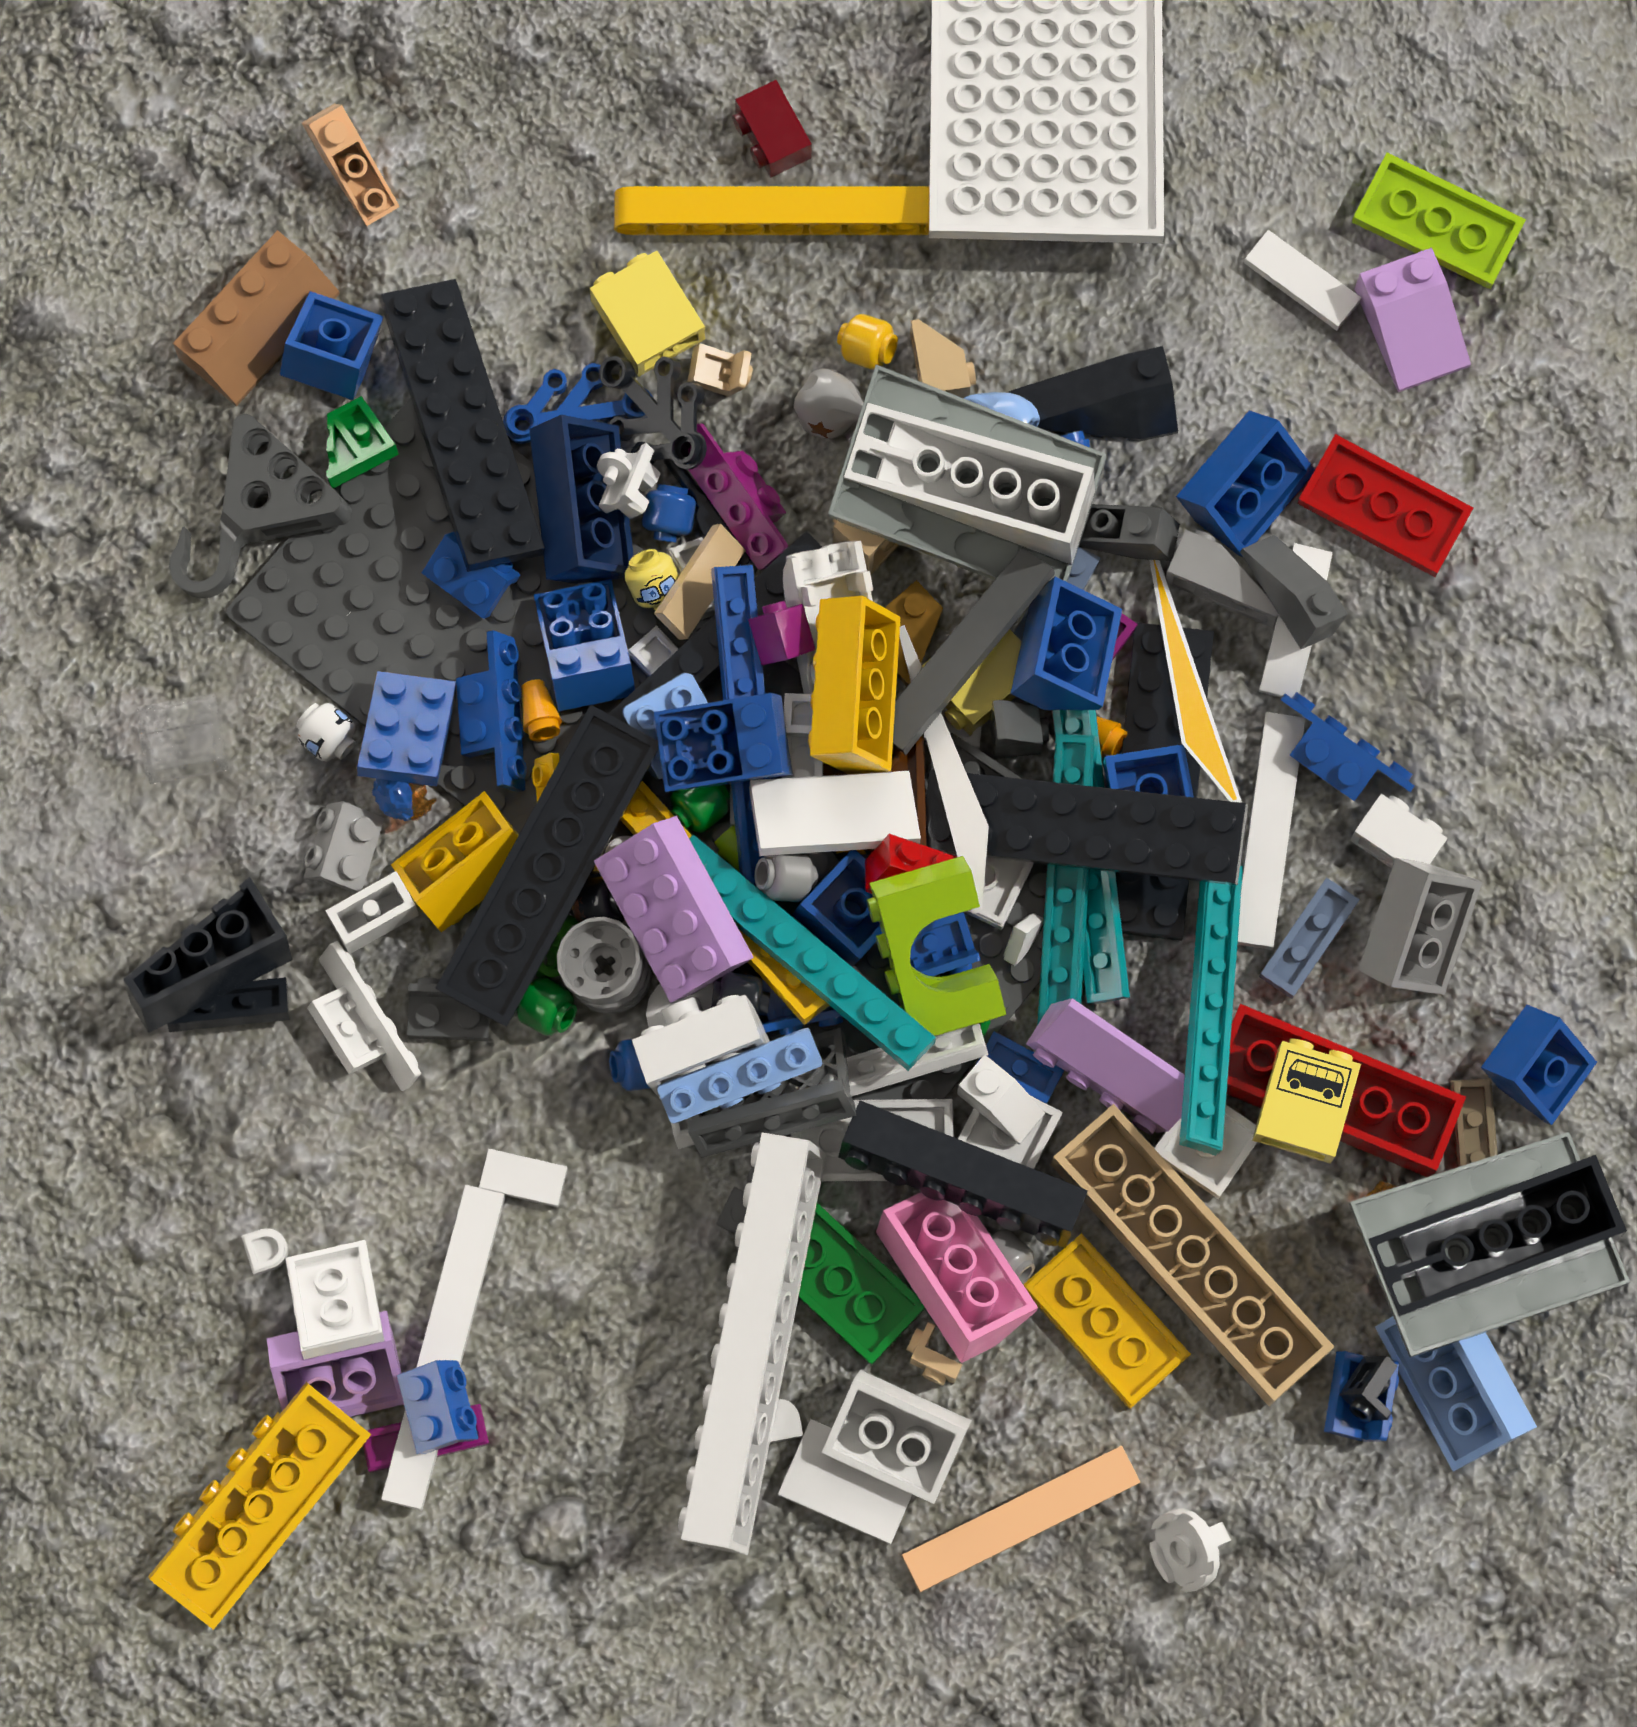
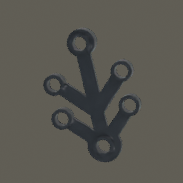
[599,356,707,469]

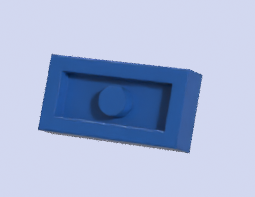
[976,1031,1065,1104]

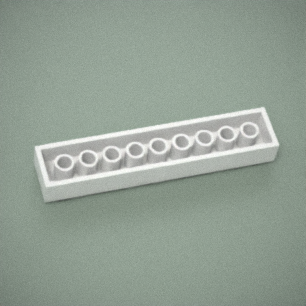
[678,1132,827,1555]

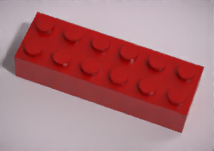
[1227,1004,1466,1177]

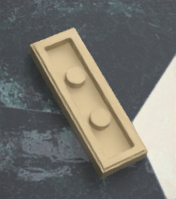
[654,524,746,640]

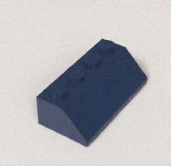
[529,415,634,584]

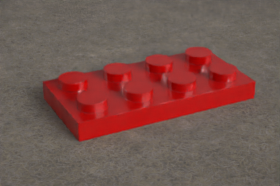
[1297,434,1474,578]

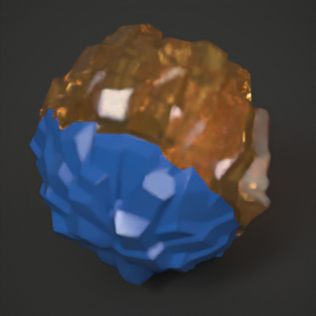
[372,779,437,821]

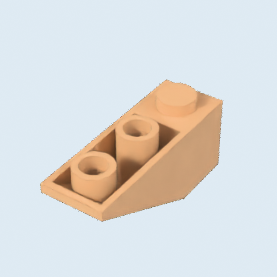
[302,103,400,226]

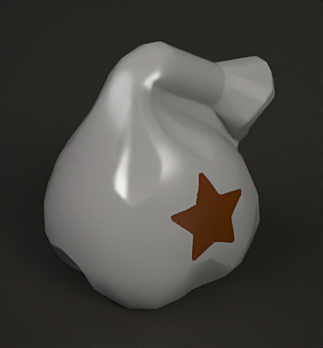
[794,369,863,443]

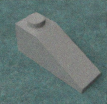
[1165,529,1278,628]

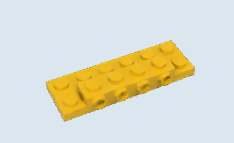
[148,1382,371,1630]

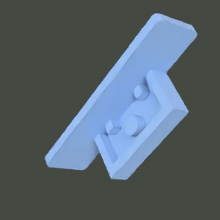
[657,1028,822,1124]

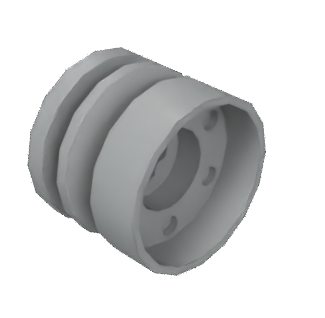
[557,917,653,1014]

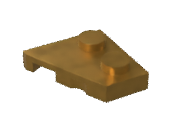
[885,580,943,687]

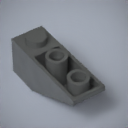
[1079,504,1180,561]

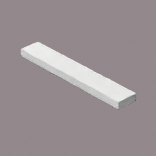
[1237,712,1305,950]

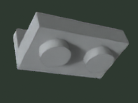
[304,801,385,894]

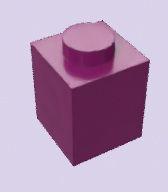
[748,600,816,665]

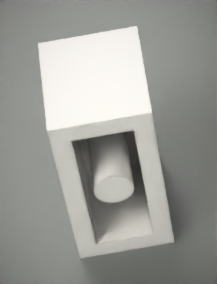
[1350,793,1447,869]
[325,871,419,954]

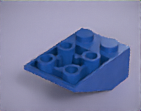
[534,579,635,711]
[654,693,793,792]

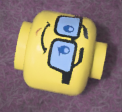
[625,549,679,610]

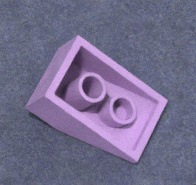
[1354,248,1471,393]

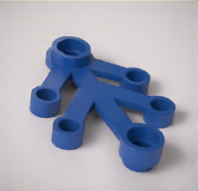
[503,363,653,444]

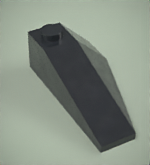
[1009,346,1179,442]

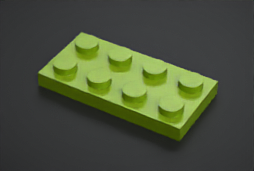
[1352,152,1526,290]

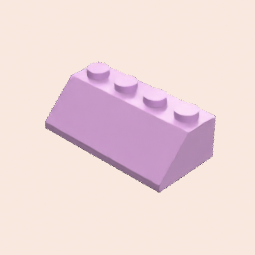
[1026,998,1185,1135]

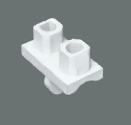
[597,443,660,519]

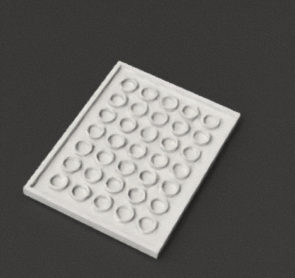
[929,0,1164,244]

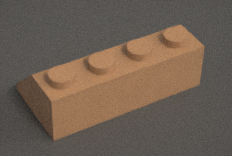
[173,230,340,407]

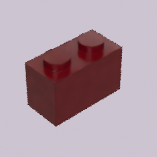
[732,80,812,178]

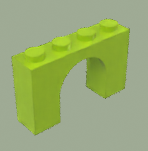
[866,856,1006,1036]

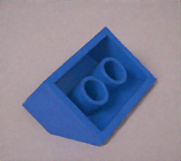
[1176,410,1315,557]
[1011,576,1122,710]

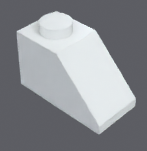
[957,1054,1045,1145]

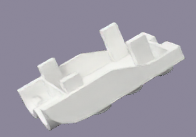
[783,541,873,694]

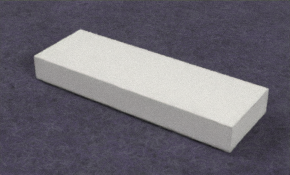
[1244,230,1362,331]

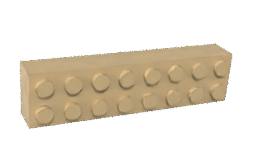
[1051,1104,1334,1407]

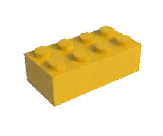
[808,595,900,774]

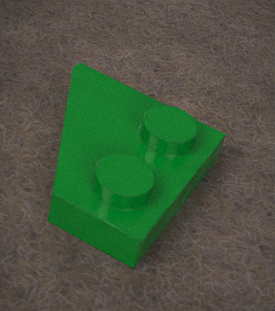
[326,396,399,488]

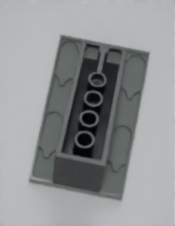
[1349,1132,1630,1357]

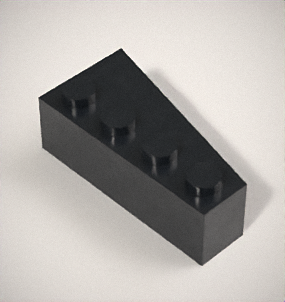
[124,877,292,1033]

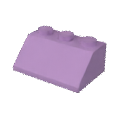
[267,1311,404,1417]

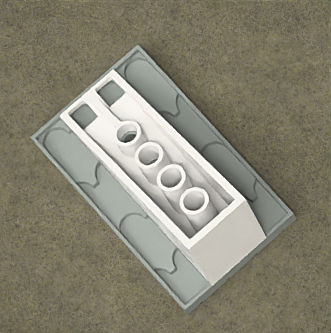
[828,365,1107,582]

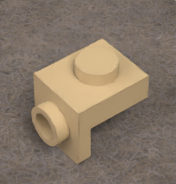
[687,343,753,397]
[906,1322,962,1386]

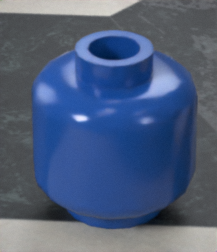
[642,484,696,543]
[609,1038,650,1091]

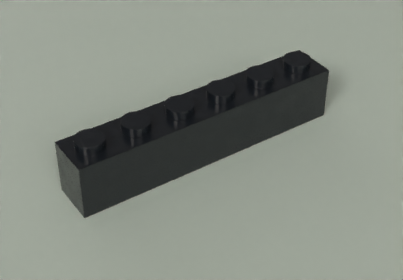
[838,1100,1088,1248]

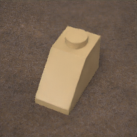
[910,319,976,398]

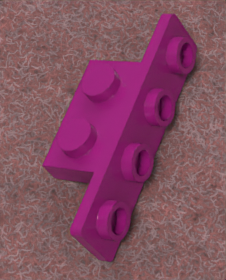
[688,423,788,570]

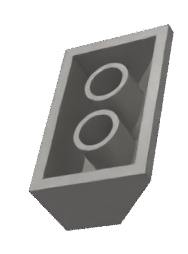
[1358,858,1482,995]

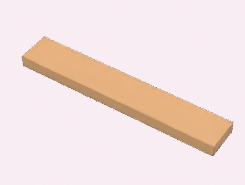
[902,1446,1140,1593]

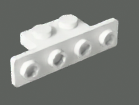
[307,941,421,1091]

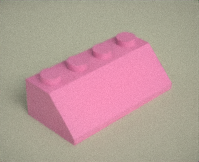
[876,1192,1038,1363]

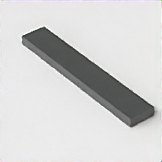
[893,547,1055,755]

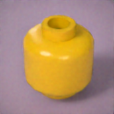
[837,314,898,370]

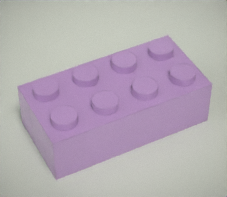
[594,816,754,1003]

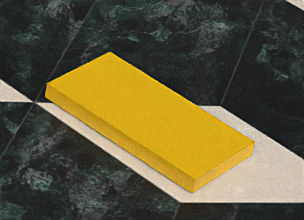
[1023,1233,1191,1409]

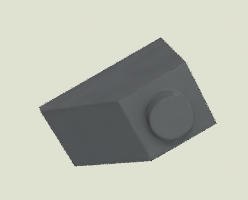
[989,700,1049,759]

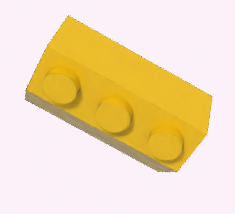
[391,791,519,933]

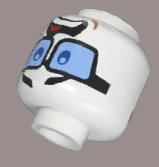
[296,703,356,762]

